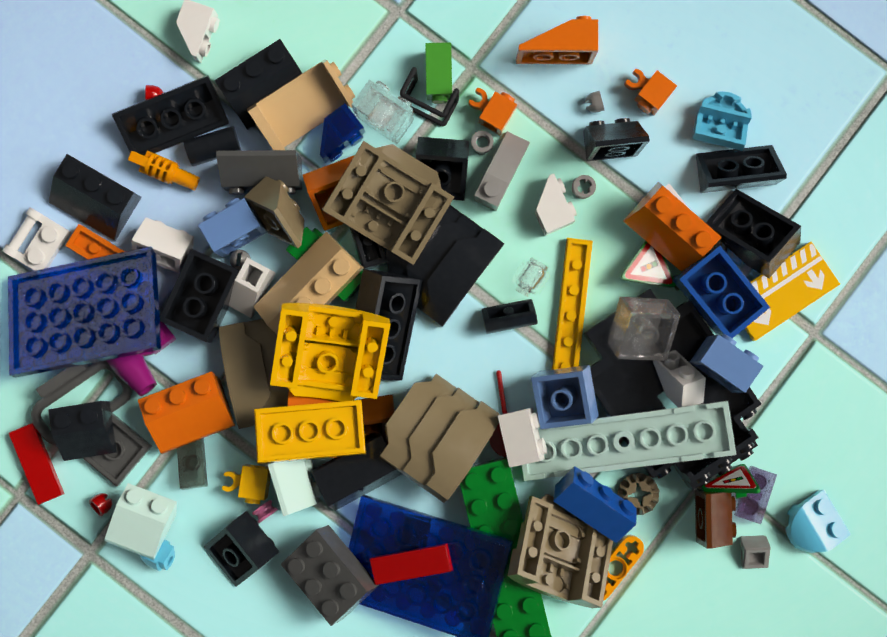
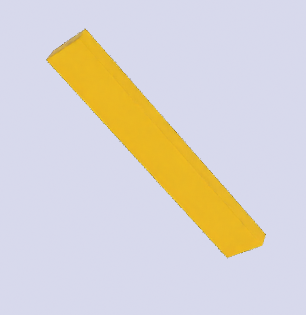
[552,238,593,370]

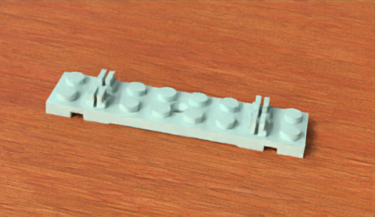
[522,401,736,481]

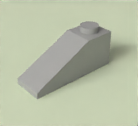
[474,131,530,211]

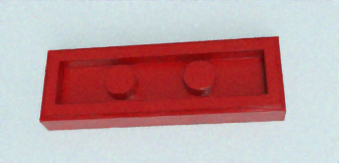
[9,423,65,505]
[370,543,453,585]

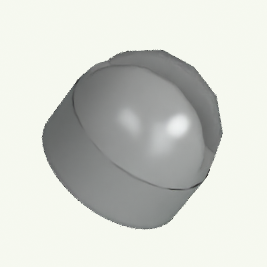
[585,91,605,113]
[229,250,251,270]

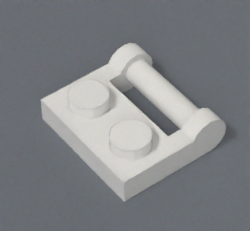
[2,207,71,275]

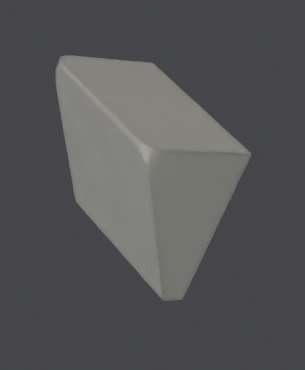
[740,535,771,569]

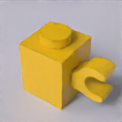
[222,464,271,504]

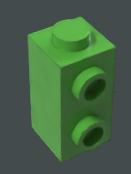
[425,42,452,104]

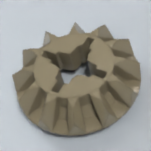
[617,473,660,515]

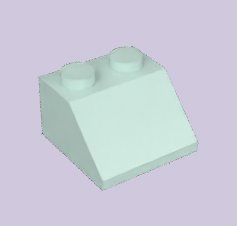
[268,459,322,516]
[104,483,177,560]

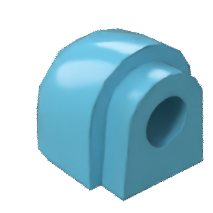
[139,540,175,571]

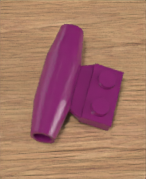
[78,297,176,396]

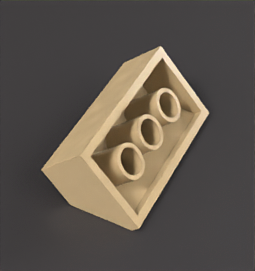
[254,232,364,334]

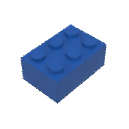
[672,245,770,339]

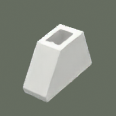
[176,0,220,63]
[535,173,577,236]
[229,257,276,318]
[653,350,706,407]

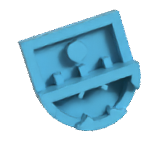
[692,91,752,151]
[785,489,851,553]

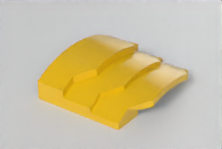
[270,303,390,401]

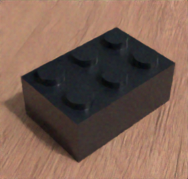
[158,249,240,343]

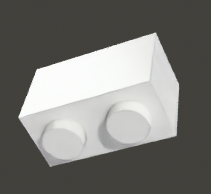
[131,217,194,274]
[498,407,547,468]

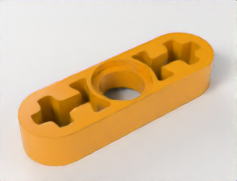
[603,535,644,601]

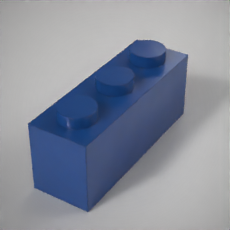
[553,466,637,543]

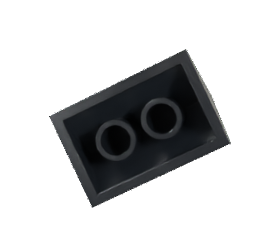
[696,145,787,193]
[311,433,402,511]

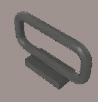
[31,357,133,445]

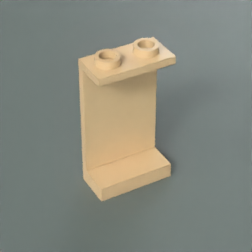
[247,59,355,150]

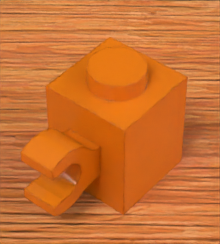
[624,69,677,115]
[468,88,517,136]

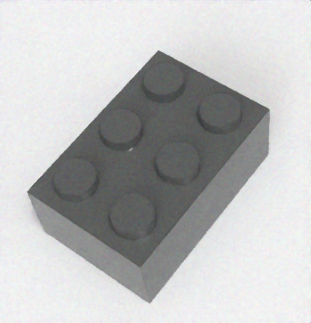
[281,525,379,626]

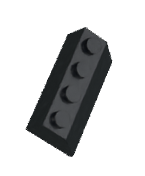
[355,269,422,380]

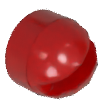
[145,85,164,100]
[89,493,113,517]

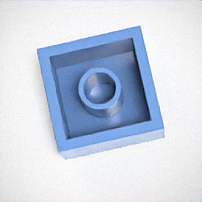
[198,198,267,258]
[689,334,764,393]
[531,365,599,429]

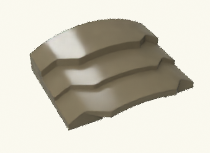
[322,141,454,265]
[219,319,289,429]
[379,373,501,503]
[507,494,613,608]

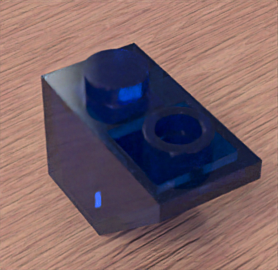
[319,103,366,163]

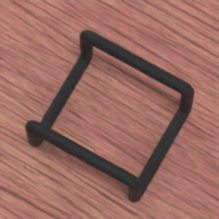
[400,67,459,127]

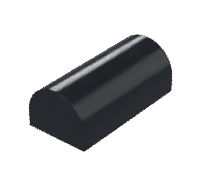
[184,126,242,166]
[349,227,388,270]
[481,299,538,334]

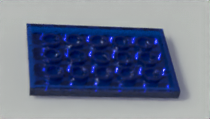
[8,246,161,378]
[348,495,514,637]

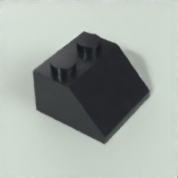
[416,137,470,201]
[48,401,117,461]
[203,511,280,587]

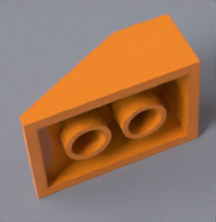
[516,16,598,64]

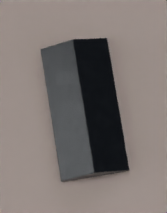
[111,75,229,156]

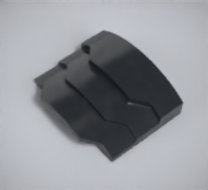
[386,205,505,327]

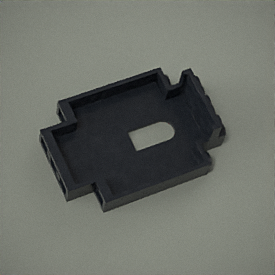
[583,289,761,490]

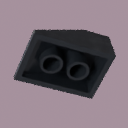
[583,118,650,162]
[706,189,801,278]

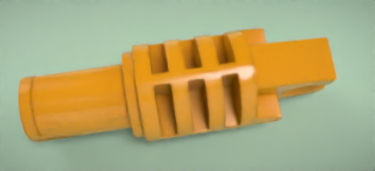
[128,150,200,191]

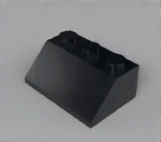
[214,39,302,130]
[48,154,142,241]

